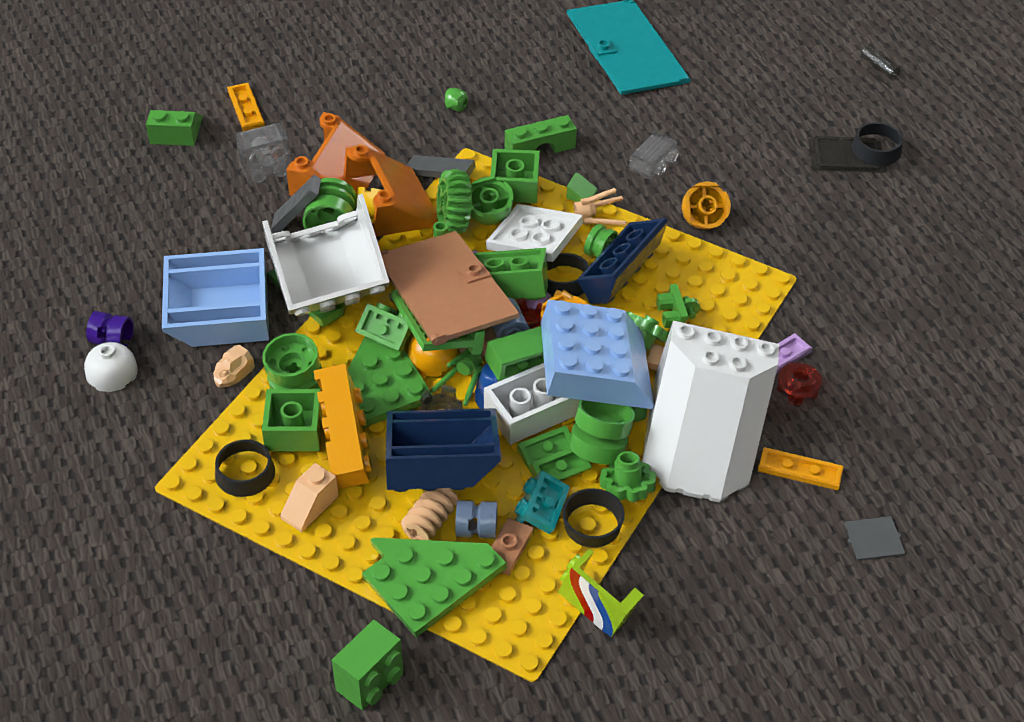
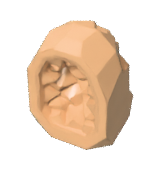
[213,345,255,388]

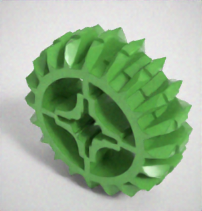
[436,169,473,234]

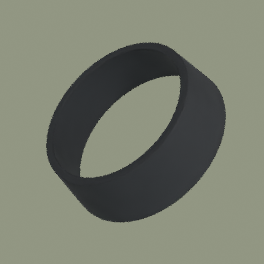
[852,122,903,166]
[547,253,589,297]
[215,439,275,497]
[562,488,625,548]

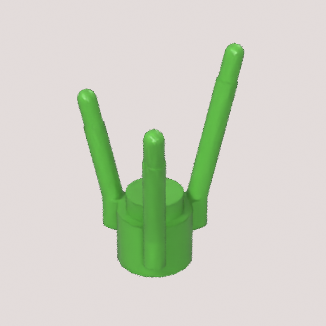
[431,348,483,406]

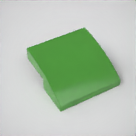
[517,425,592,481]

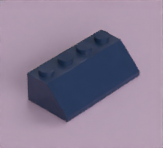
[577,218,668,304]

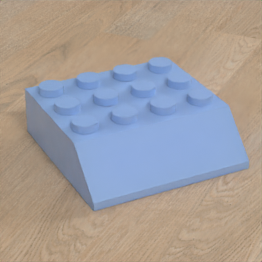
[162,248,269,347]
[541,299,654,409]

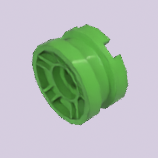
[584,224,618,258]

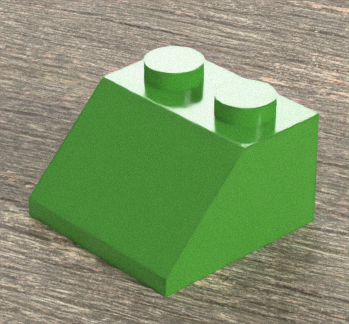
[146,110,203,146]

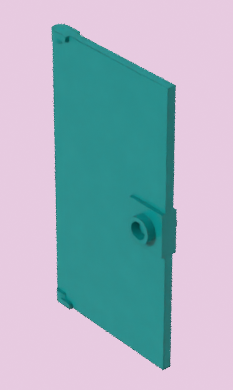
[567,0,691,95]

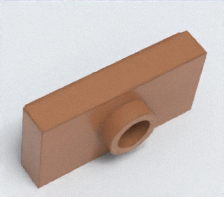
[491,518,534,576]

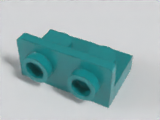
[514,471,570,534]

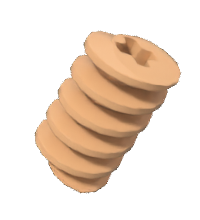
[401,488,458,540]

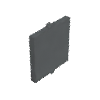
[844,516,905,561]

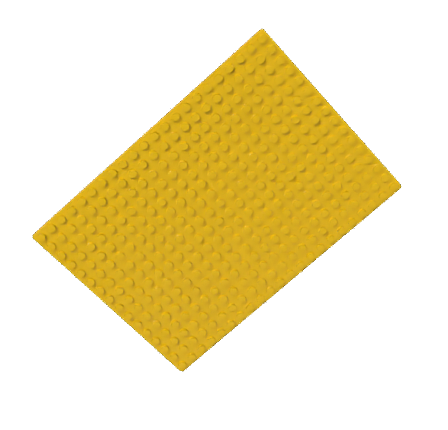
[155,148,797,682]

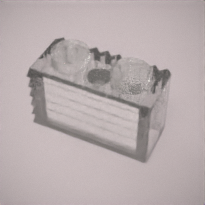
[629,131,678,180]

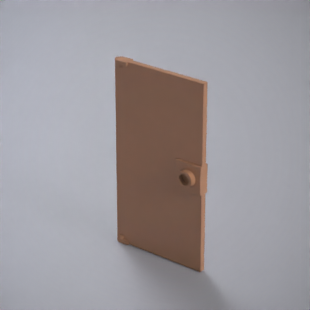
[380,231,520,346]

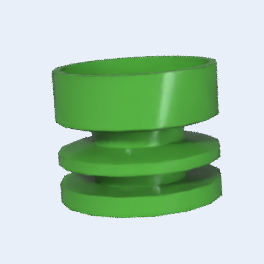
[303,178,357,229]
[263,333,322,389]

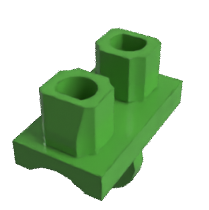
[656,284,700,329]

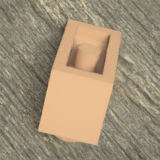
[280,463,339,532]

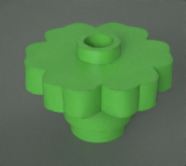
[627,311,669,352]
[600,451,656,502]

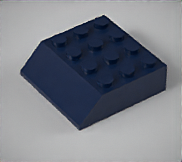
[386,408,501,492]

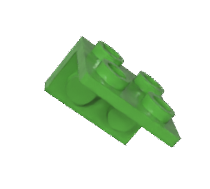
[355,302,420,352]

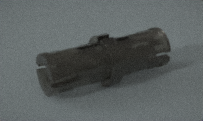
[861,46,900,79]

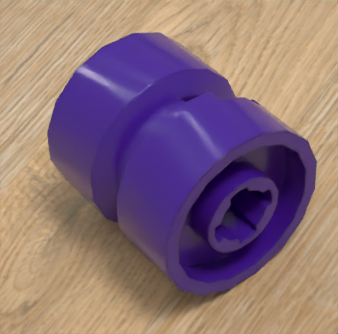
[86,311,134,347]

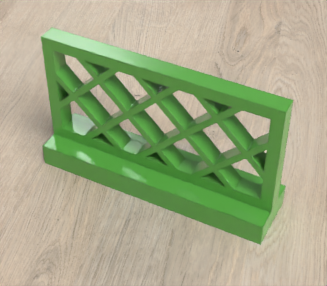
[391,290,485,355]

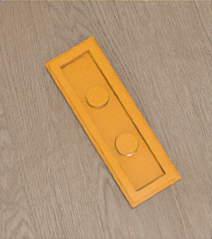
[227,83,265,132]
[758,447,844,490]

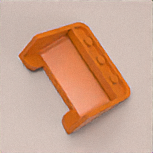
[286,112,385,206]
[344,145,438,237]

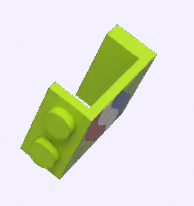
[558,549,644,637]

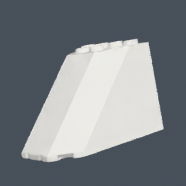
[262,194,389,316]
[642,321,780,503]

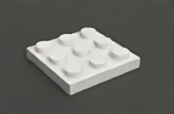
[486,204,583,262]

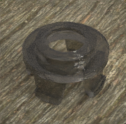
[420,384,463,410]

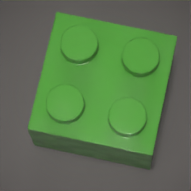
[490,149,540,203]
[262,389,323,451]
[332,619,403,711]

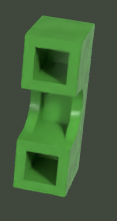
[505,115,577,153]

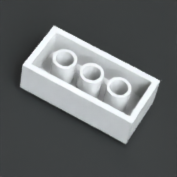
[484,363,580,445]

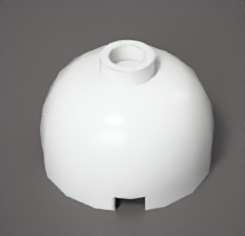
[84,342,138,392]

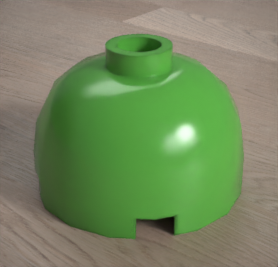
[470,177,513,225]

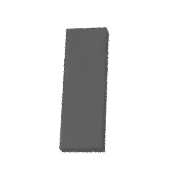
[407,155,476,178]
[271,175,321,232]

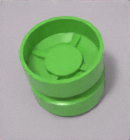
[569,400,635,464]

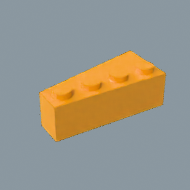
[314,364,373,490]

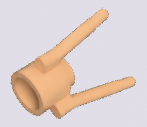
[574,188,627,225]

